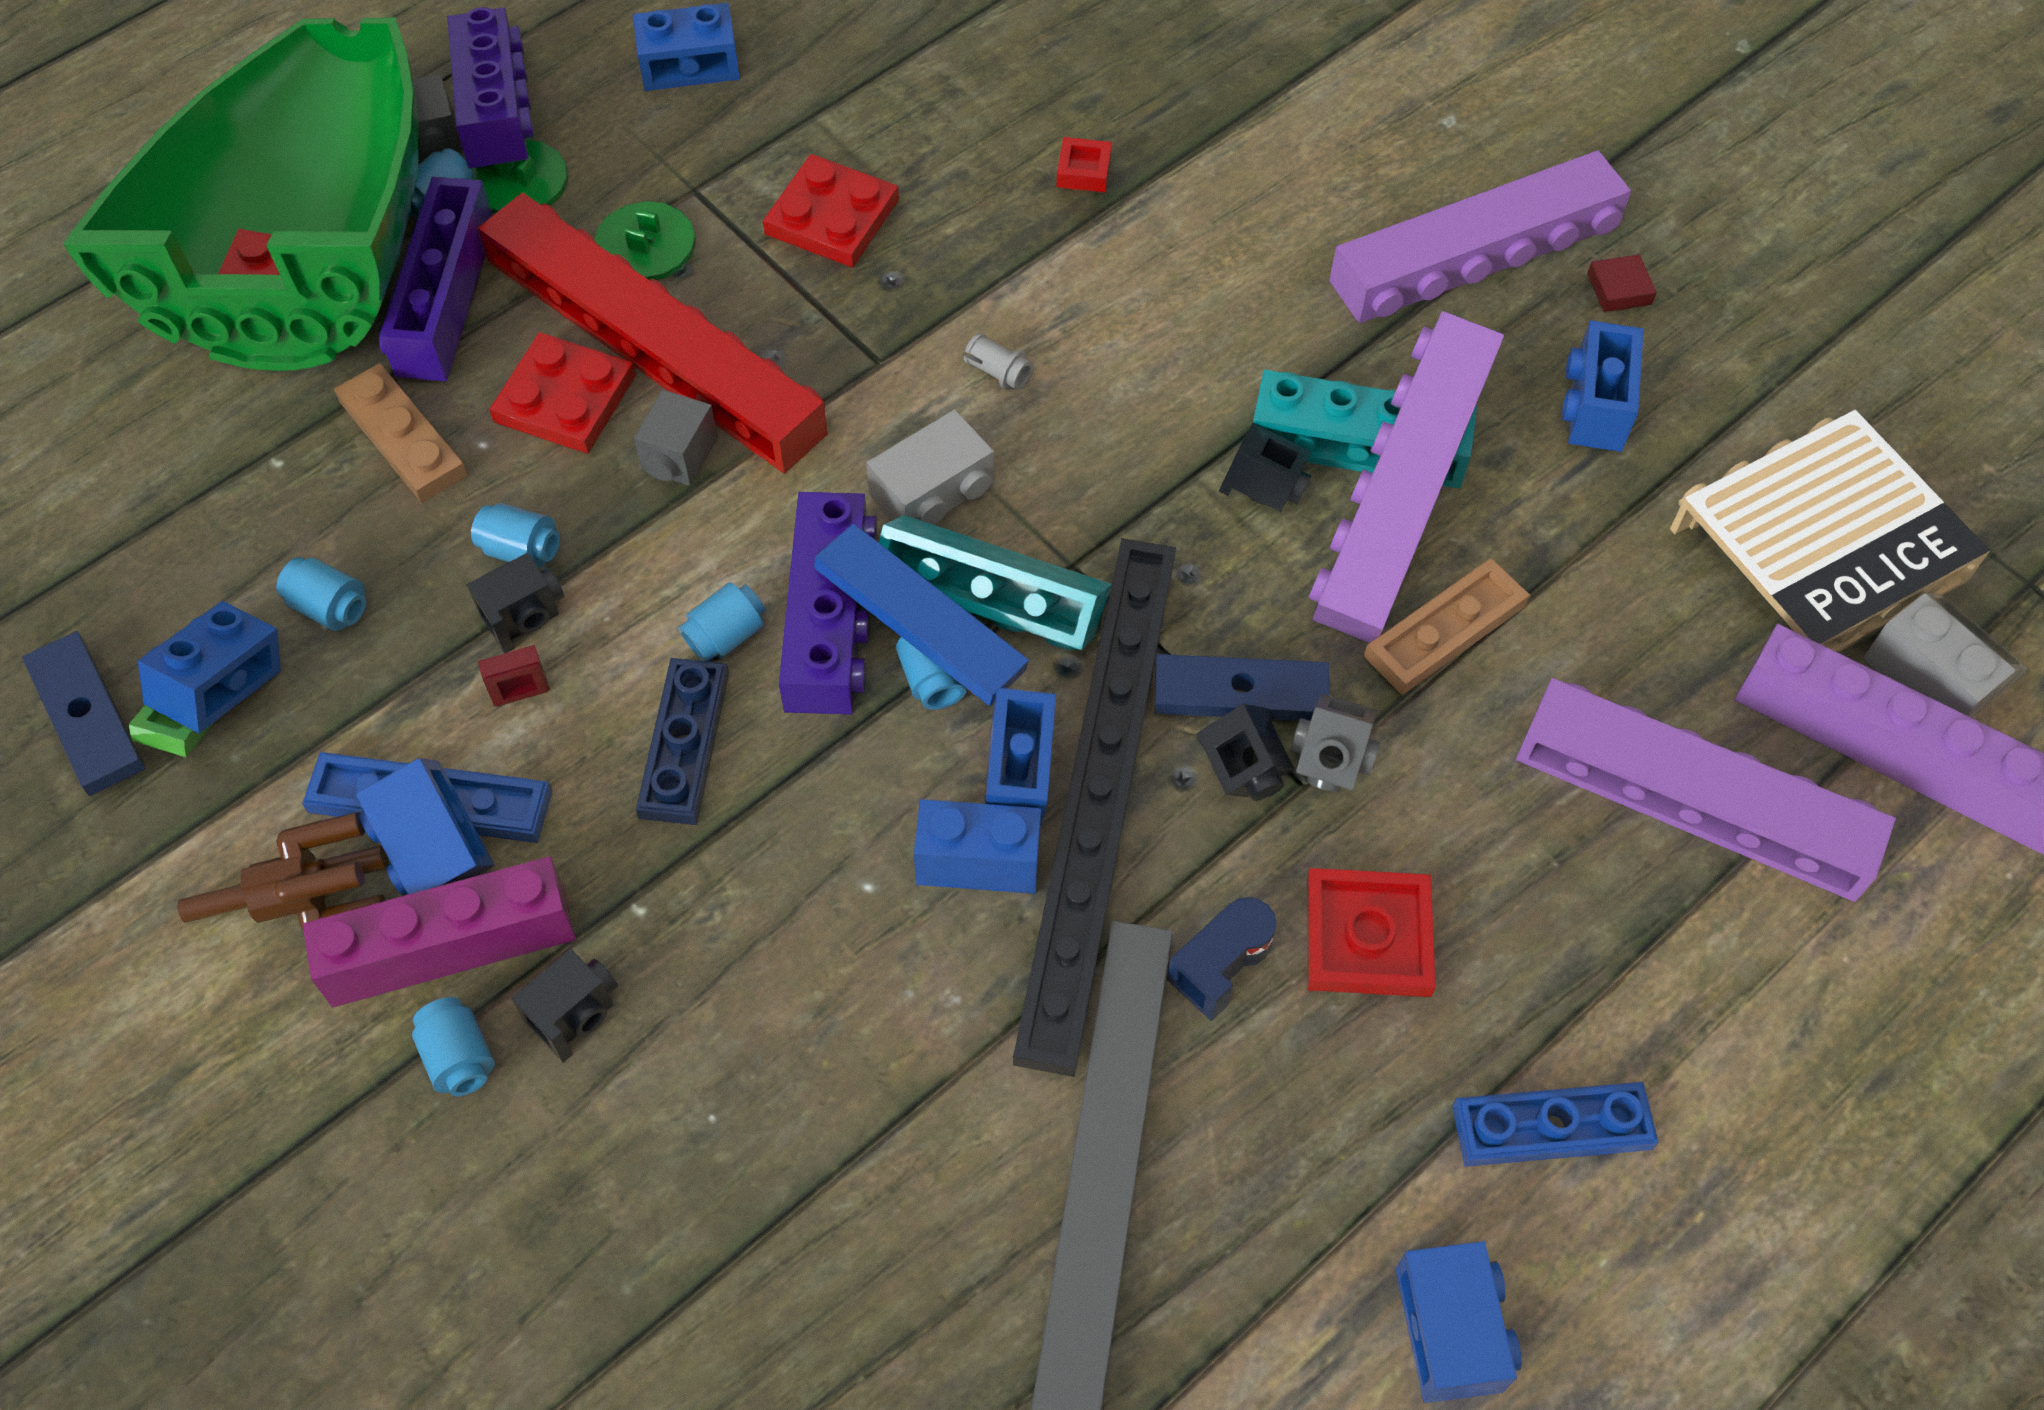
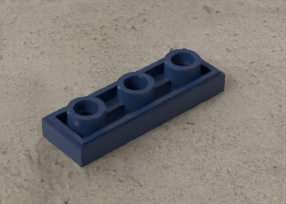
[22,631,146,796]
[1154,654,1330,721]
[636,658,729,825]

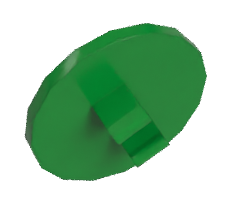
[471,139,568,214]
[594,201,696,280]

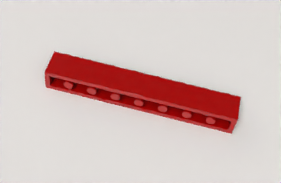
[478,192,828,474]

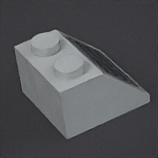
[1863,593,2029,718]

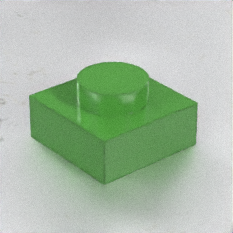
[129,705,214,757]

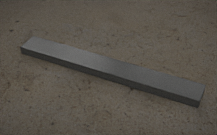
[1031,921,1173,1410]

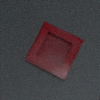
[1587,254,1657,312]
[478,645,550,707]

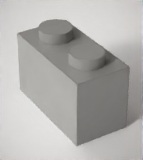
[866,409,994,525]

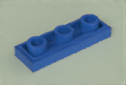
[1452,1082,1659,1167]

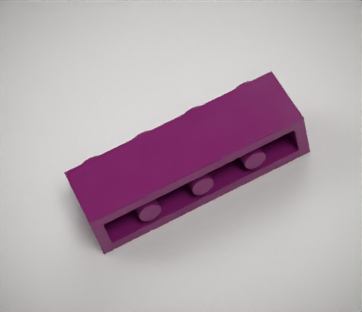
[302,856,576,1008]

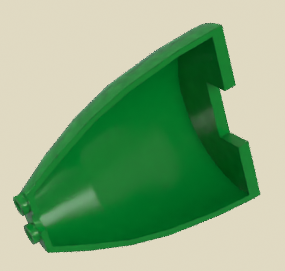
[63,17,419,371]

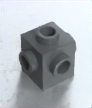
[1290,693,1380,792]

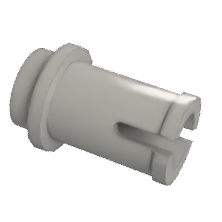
[964,333,1033,390]

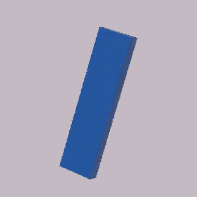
[814,523,1029,706]
[302,752,552,843]

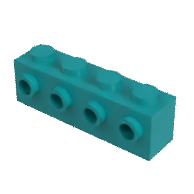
[1253,369,1478,489]
[879,515,1112,650]

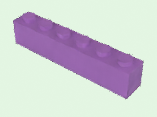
[1329,150,1631,324]
[1309,311,1504,643]
[1734,623,2044,855]
[1516,677,1896,902]

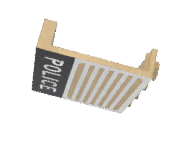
[1670,410,1990,653]

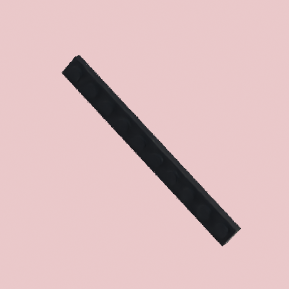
[1013,538,1176,1077]

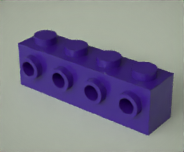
[447,7,535,169]
[379,176,493,382]
[779,492,877,715]

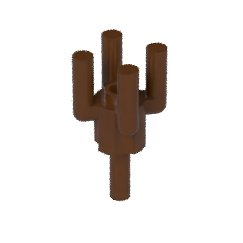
[177,812,389,930]

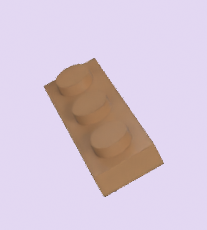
[334,363,468,503]
[1364,558,1530,695]

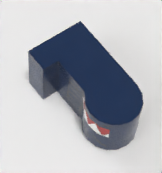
[1167,897,1277,1021]

